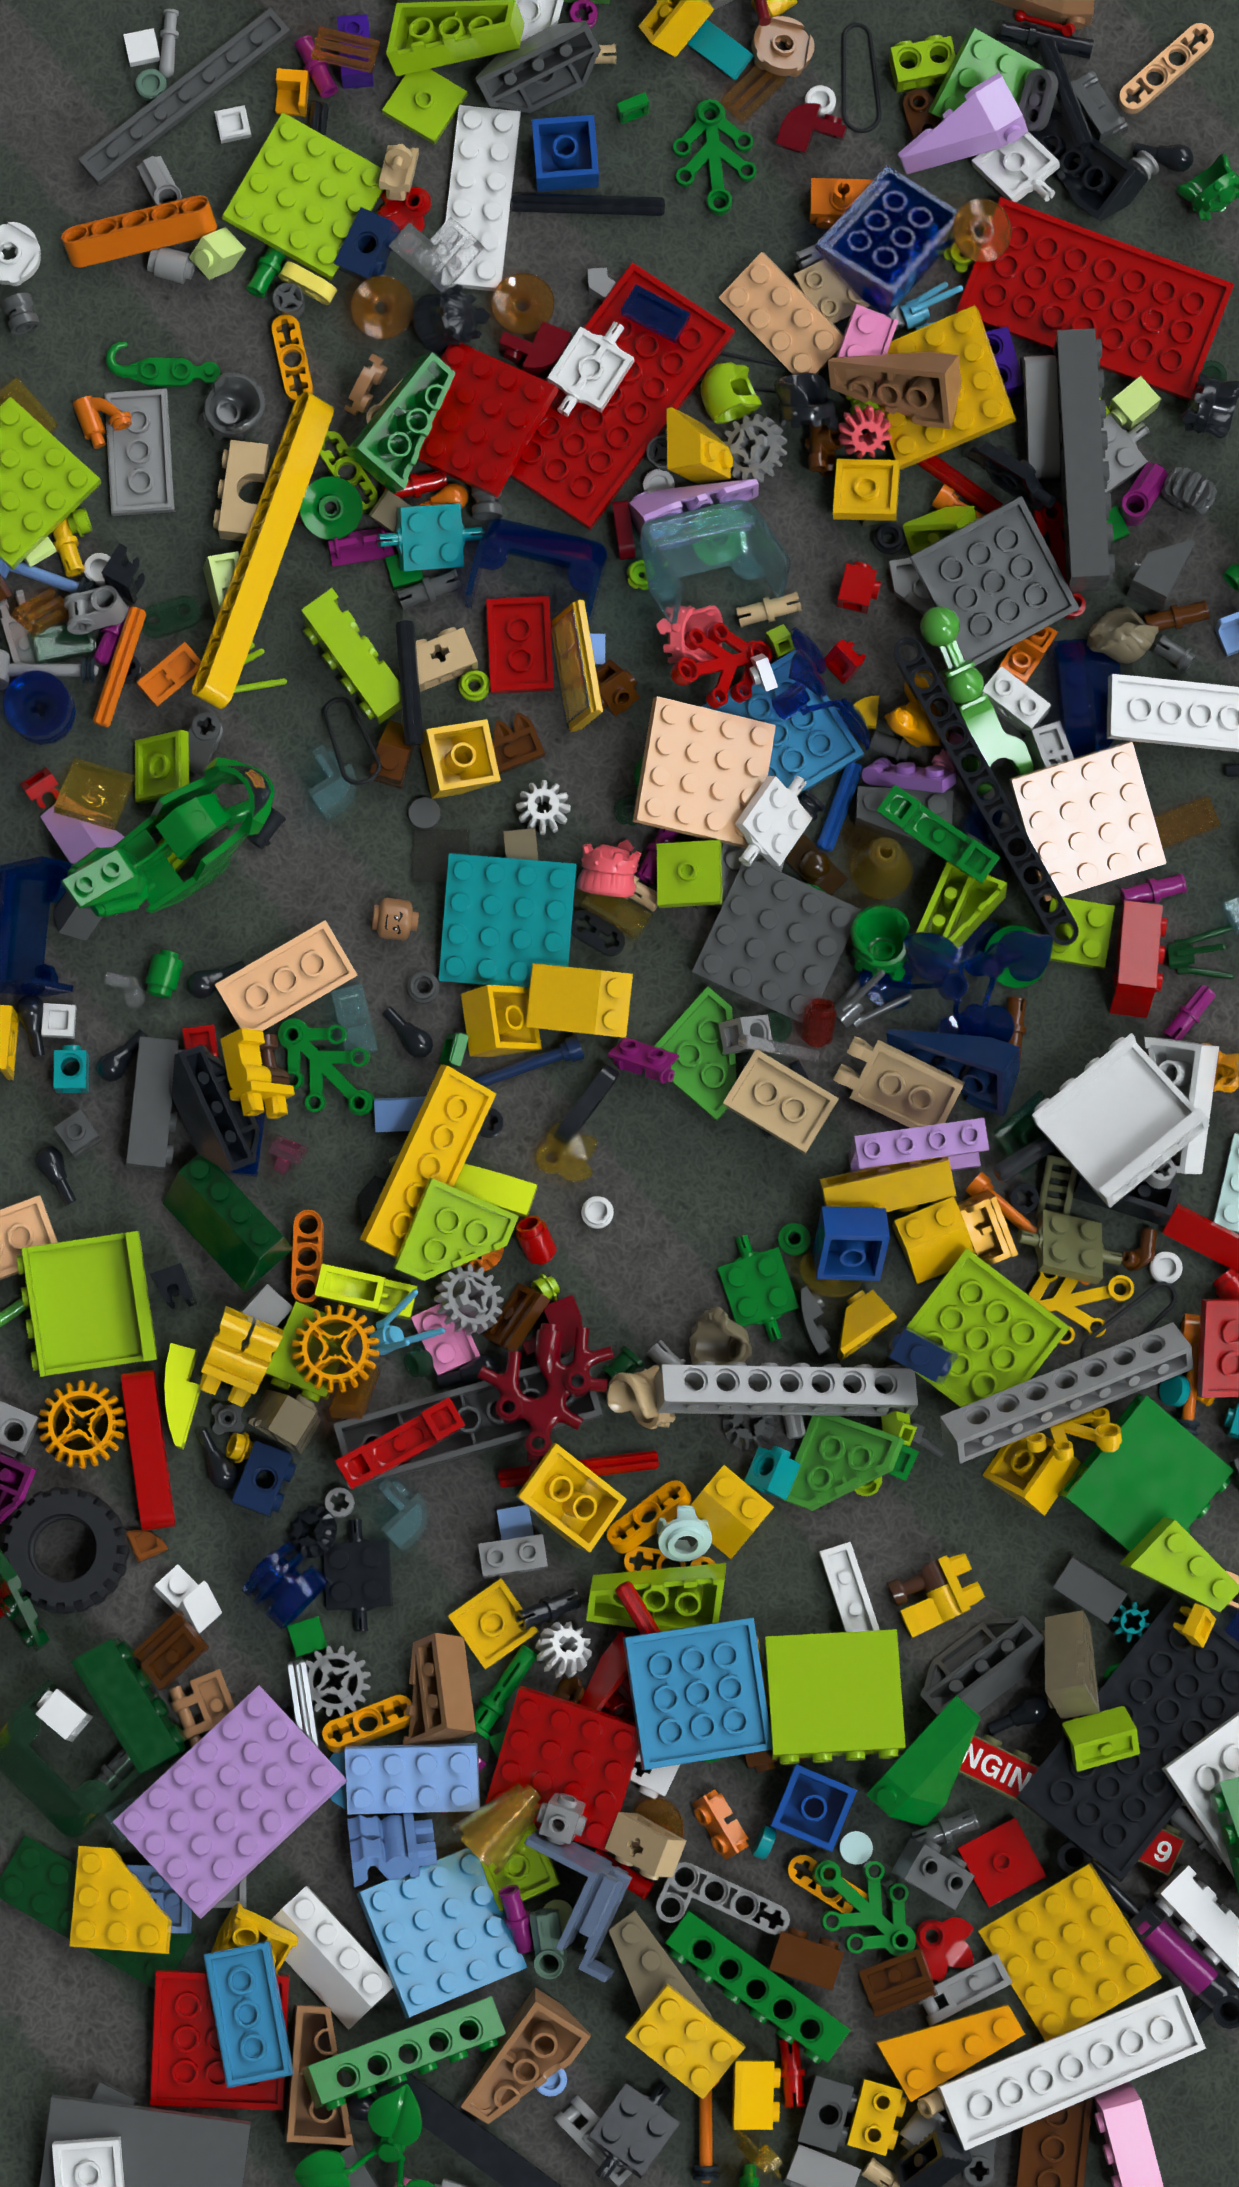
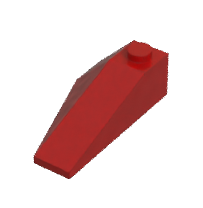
[580,1631,634,1719]

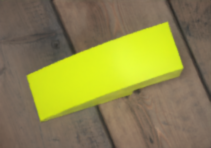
[454,1164,537,1218]
[315,1264,417,1320]
[164,1343,201,1450]

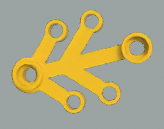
[1029,1271,1134,1345]
[1026,1408,1122,1461]

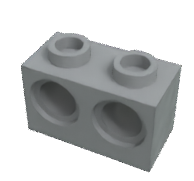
[0,1401,41,1458]
[478,1534,548,1579]

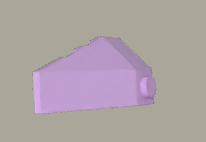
[898,73,1028,174]
[629,479,759,546]
[40,796,124,915]

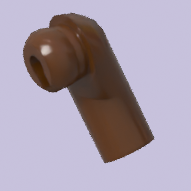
[1121,1228,1157,1271]

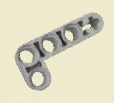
[1020,355,1060,480]
[656,1862,790,1935]

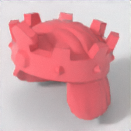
[656,603,723,664]
[575,839,642,898]

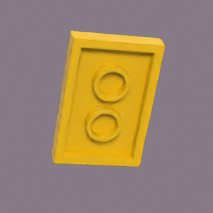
[625,1983,745,2099]

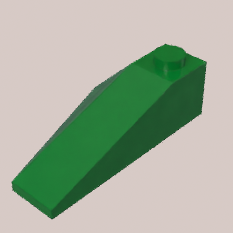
[866,1695,981,1826]

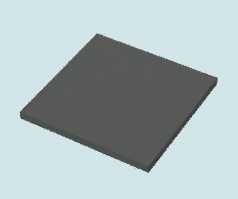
[40,2094,251,2187]

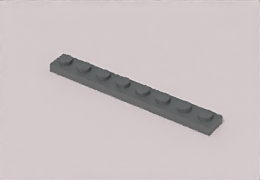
[78,7,291,186]

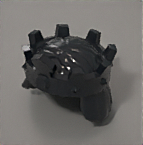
[413,284,491,354]
[1181,372,1239,438]
[774,373,839,431]

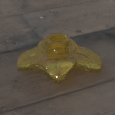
[536,1121,597,1182]
[736,2130,783,2179]

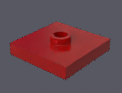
[957,1818,1047,1908]

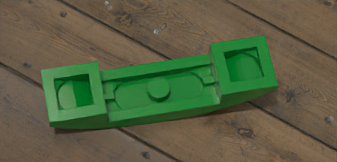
[876,785,1000,884]

